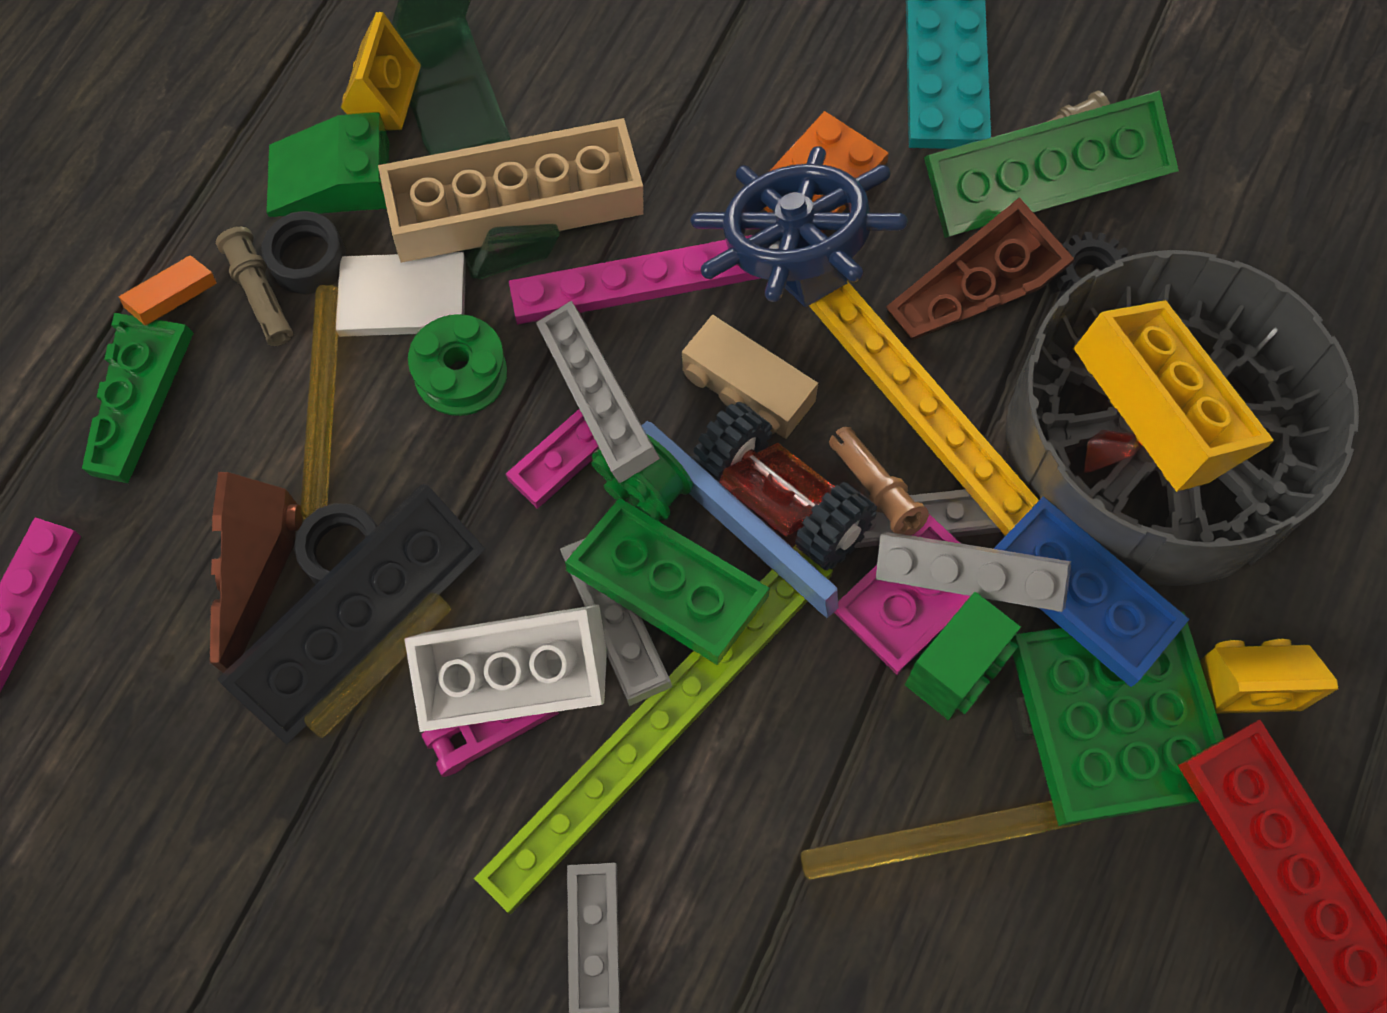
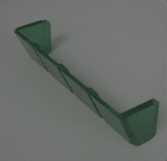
[392,0,560,279]

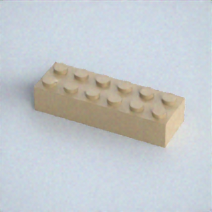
[378,118,643,263]

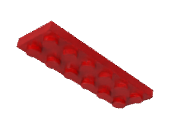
[1178,719,1387,1013]

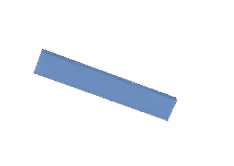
[642,421,839,618]

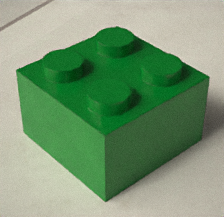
[905,591,1021,720]

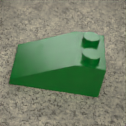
[267,112,389,217]

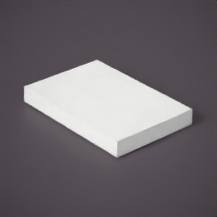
[336,252,466,337]

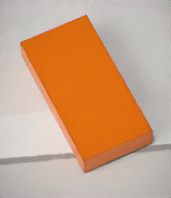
[118,255,216,325]

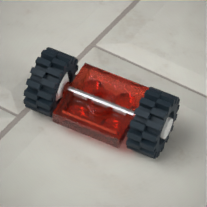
[692,402,877,571]

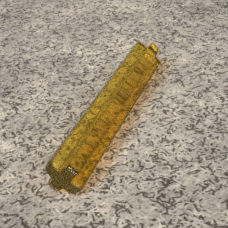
[304,592,450,738]

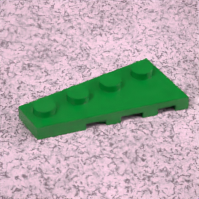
[82,313,194,483]

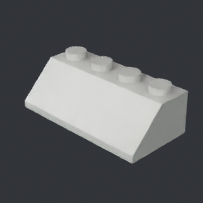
[404,605,607,732]

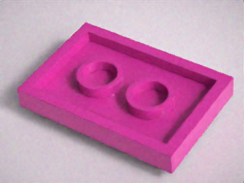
[834,514,970,675]

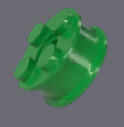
[408,314,507,416]
[591,434,693,521]

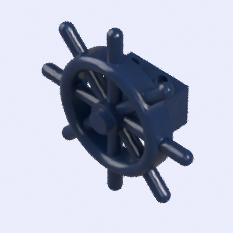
[691,146,908,307]

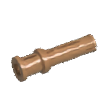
[829,427,929,535]

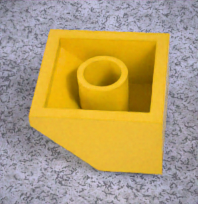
[341,12,421,130]
[1201,639,1338,713]

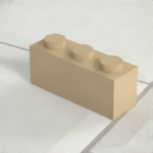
[682,314,818,439]

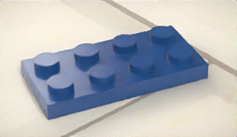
[994,496,1189,687]

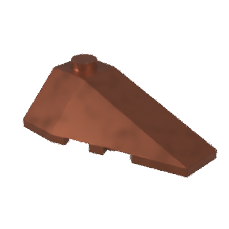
[886,197,1075,340]
[210,472,302,673]

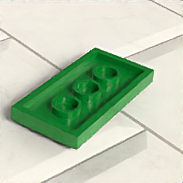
[565,498,770,665]

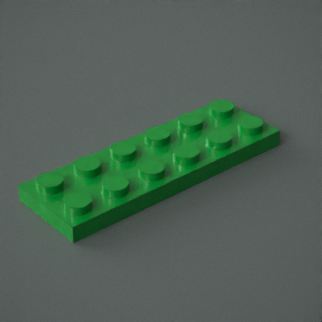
[924,90,1179,238]

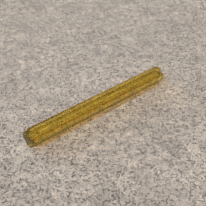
[300,285,338,520]
[801,801,1083,879]

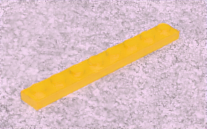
[809,281,1039,536]

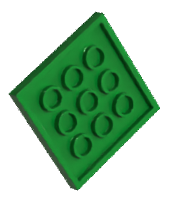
[1012,612,1224,826]

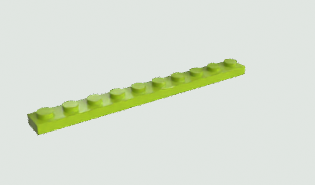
[474,545,833,915]

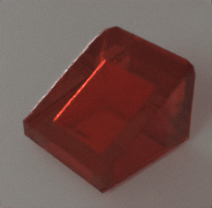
[1085,429,1143,473]

